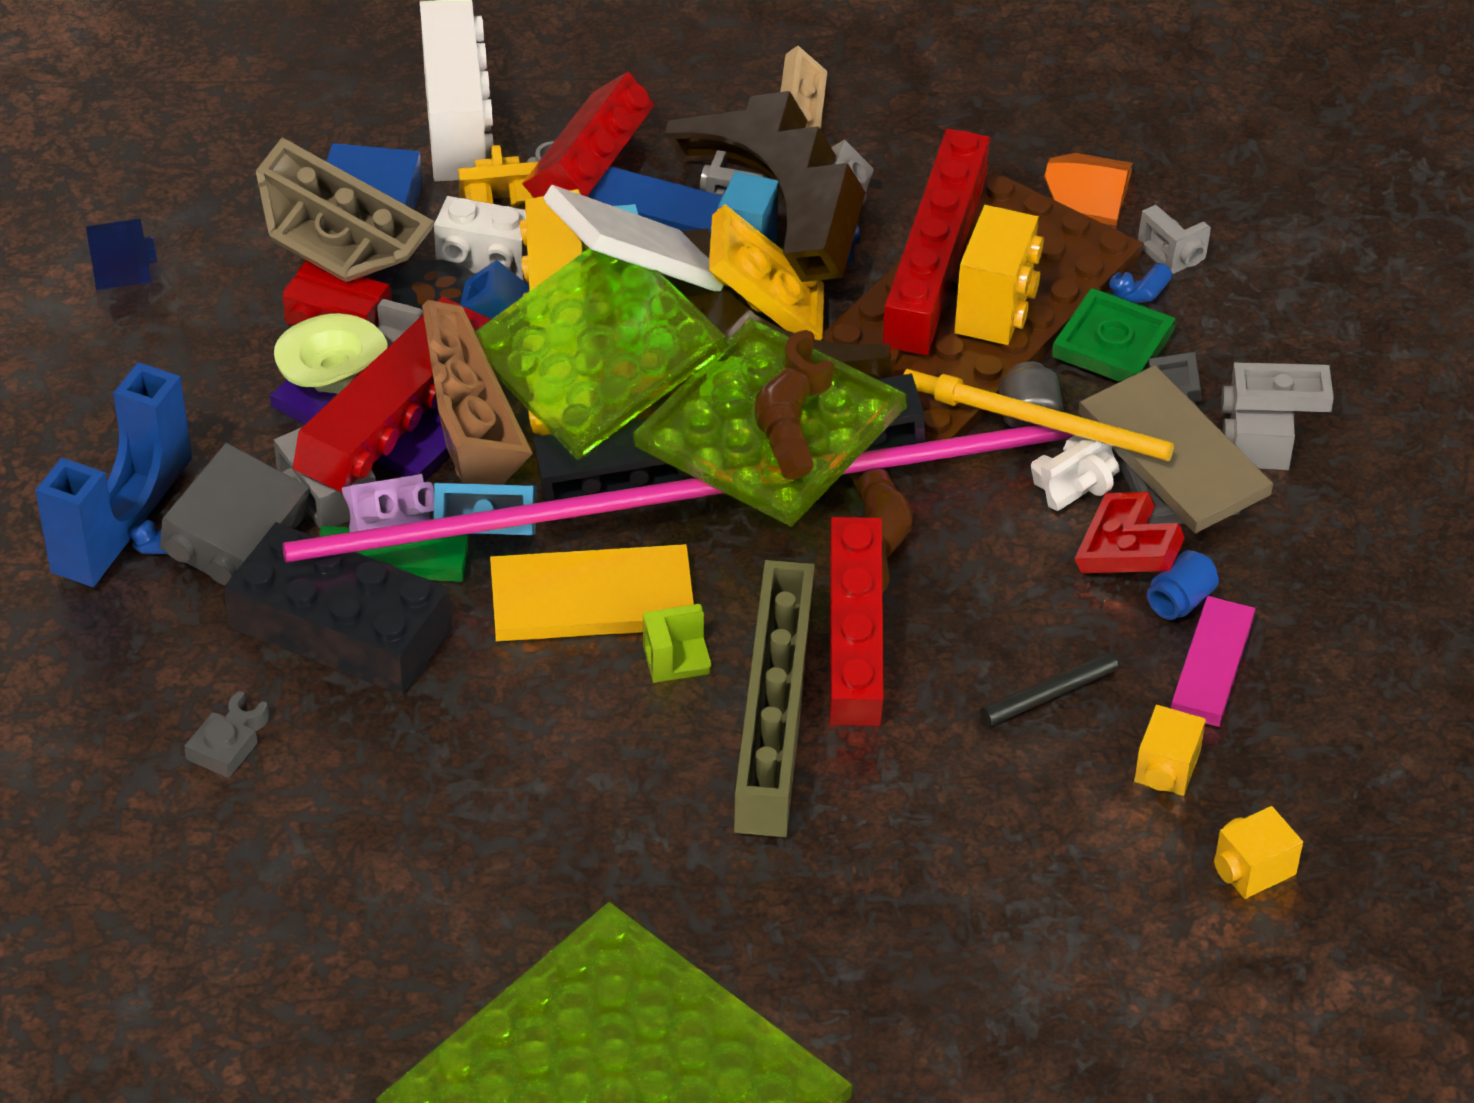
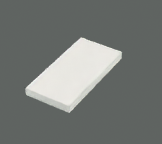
[543,184,724,292]

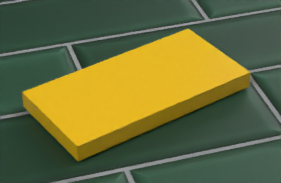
[490,544,694,642]

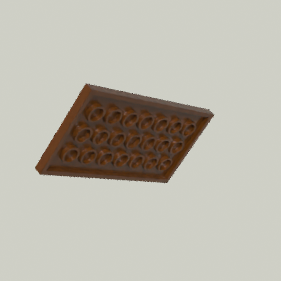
[822,171,1144,461]

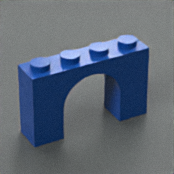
[35,362,192,587]

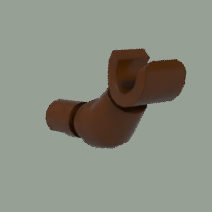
[754,330,835,479]
[850,468,913,593]

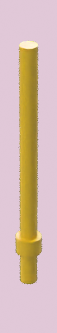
[903,369,1174,461]

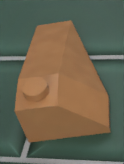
[422,300,533,485]

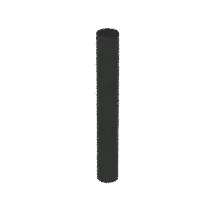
[980,652,1119,727]

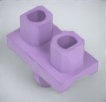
[342,474,434,532]

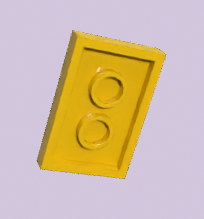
[709,204,824,340]

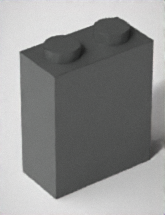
[160,443,310,585]

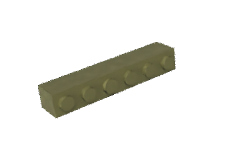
[734,560,815,837]

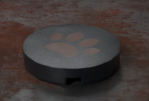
[390,260,474,310]

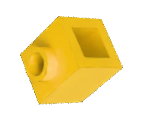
[1214,806,1303,899]

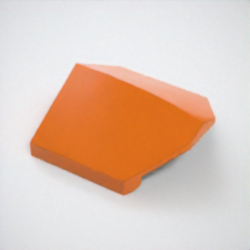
[1044,153,1133,226]

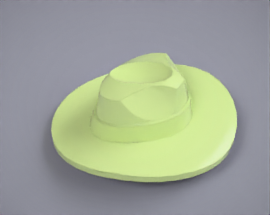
[274,313,388,394]

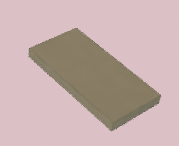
[1078,365,1273,533]

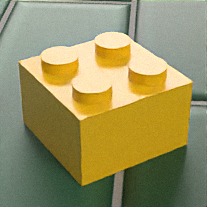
[955,205,1044,345]

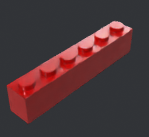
[883,128,990,356]
[292,297,491,492]

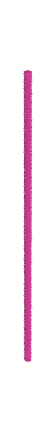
[282,425,1074,563]

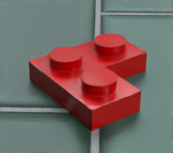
[1074,492,1185,573]

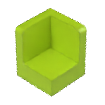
[643,604,711,683]

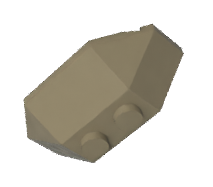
[256,137,434,282]

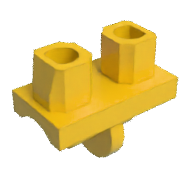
[458,145,538,210]

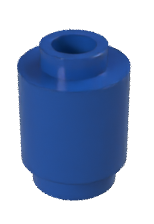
[1147,550,1219,620]

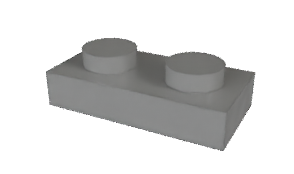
[1232,362,1334,412]

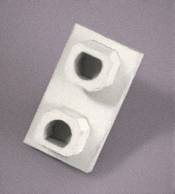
[1031,435,1120,511]

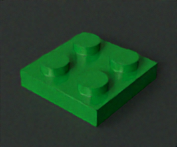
[1052,288,1176,382]

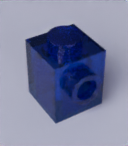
[86,218,157,290]

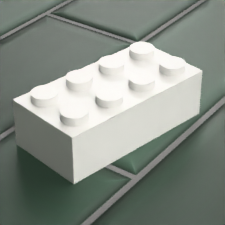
[420,0,494,182]

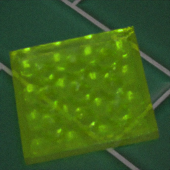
[475,248,729,460]
[633,318,907,527]

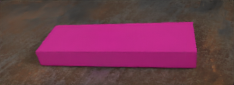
[1171,596,1256,727]

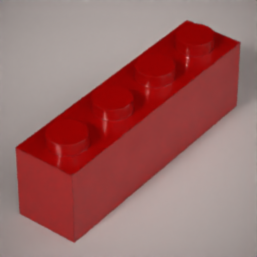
[522,71,655,198]
[829,517,883,726]

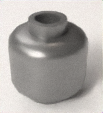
[998,362,1063,428]

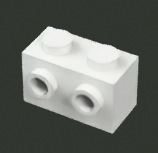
[434,196,528,281]

